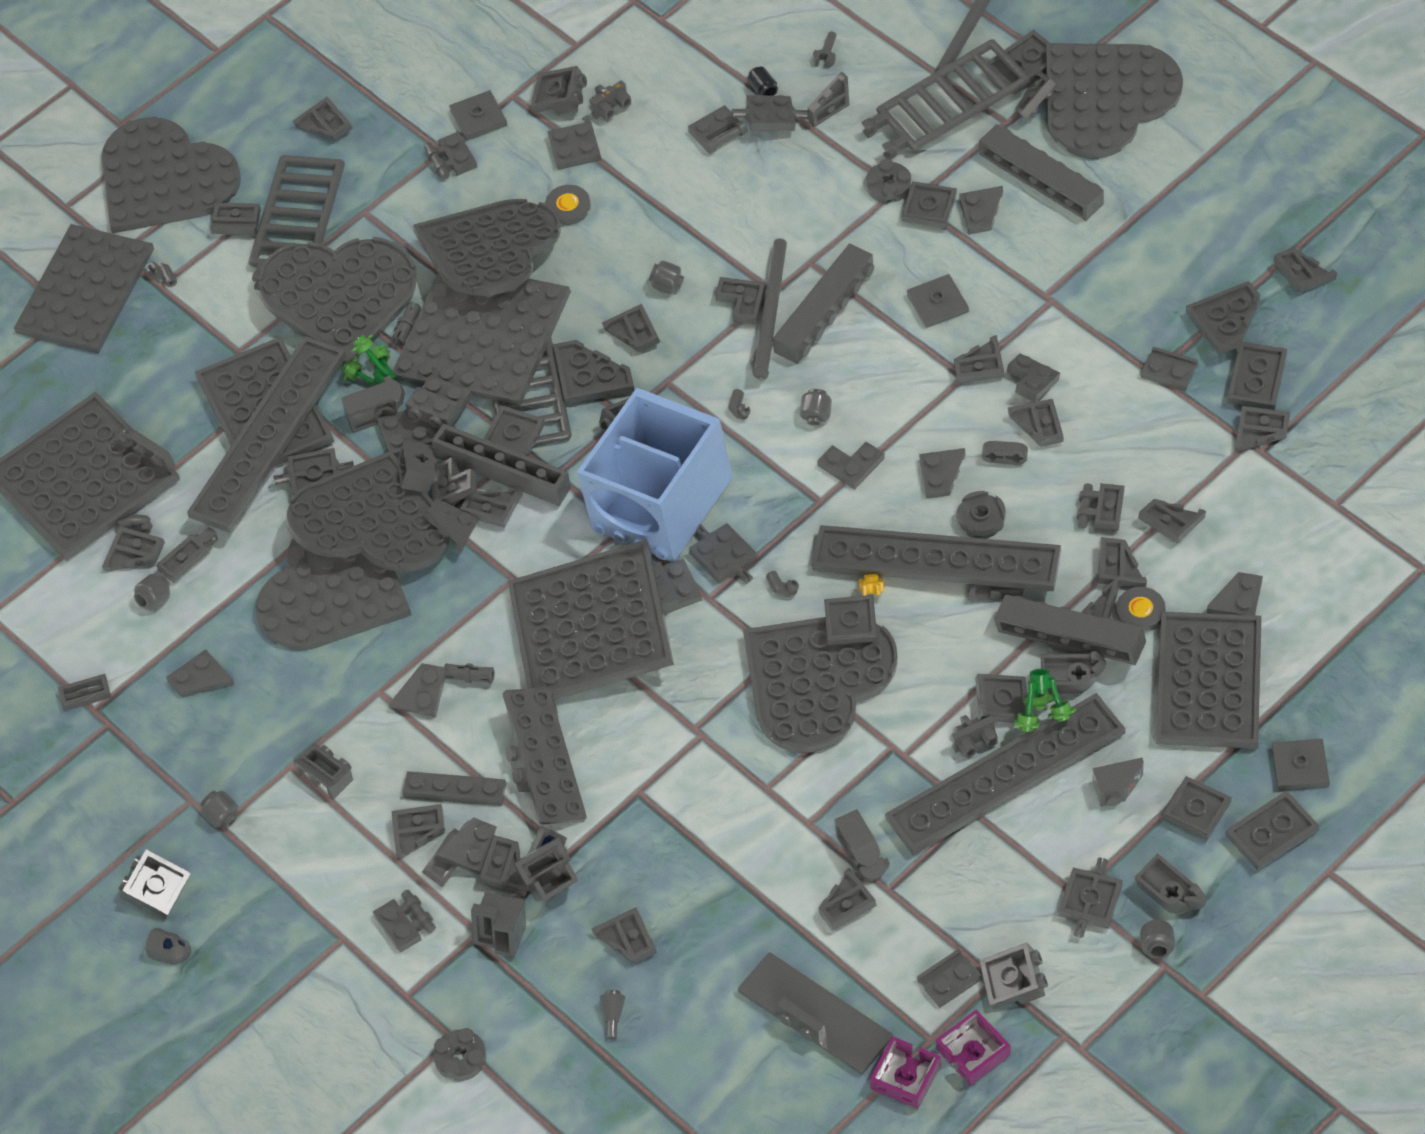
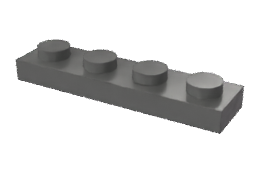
[403,771,506,806]

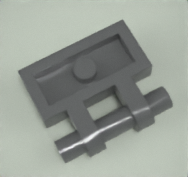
[424,132,477,179]
[1076,483,1125,531]
[373,890,436,953]

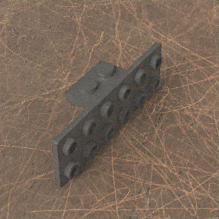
[503,687,587,825]
[738,952,893,1074]

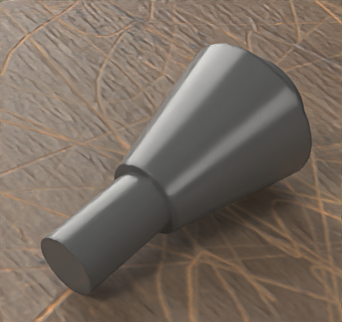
[600,990,626,1040]

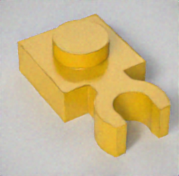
[859,574,884,596]

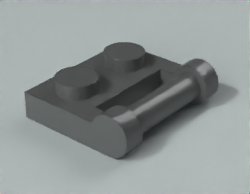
[688,105,748,154]

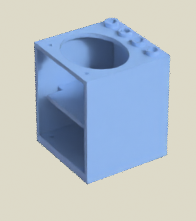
[577,388,733,562]

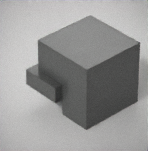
[513,838,579,901]
[471,892,526,957]

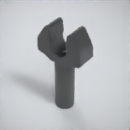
[813,31,837,69]

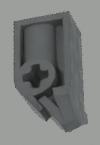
[341,376,405,433]
[1040,652,1106,694]
[834,809,890,882]
[1135,853,1207,913]

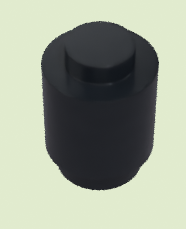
[747,66,778,96]

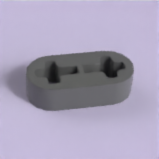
[982,441,1028,465]

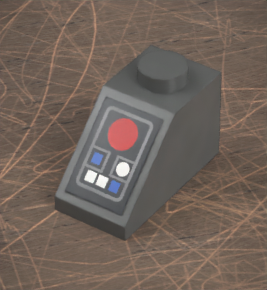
[1093,758,1144,807]

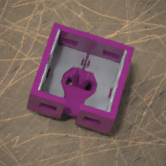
[936,1009,1011,1086]
[870,1036,941,1109]

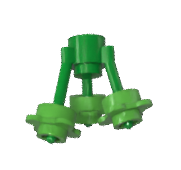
[342,334,397,386]
[1014,669,1076,733]

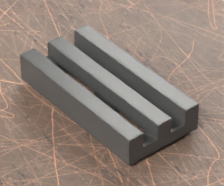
[58,674,112,711]

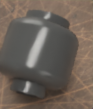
[649,260,684,294]
[800,389,832,426]
[134,574,170,610]
[200,790,238,828]
[1140,919,1175,959]

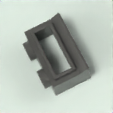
[293,743,353,800]

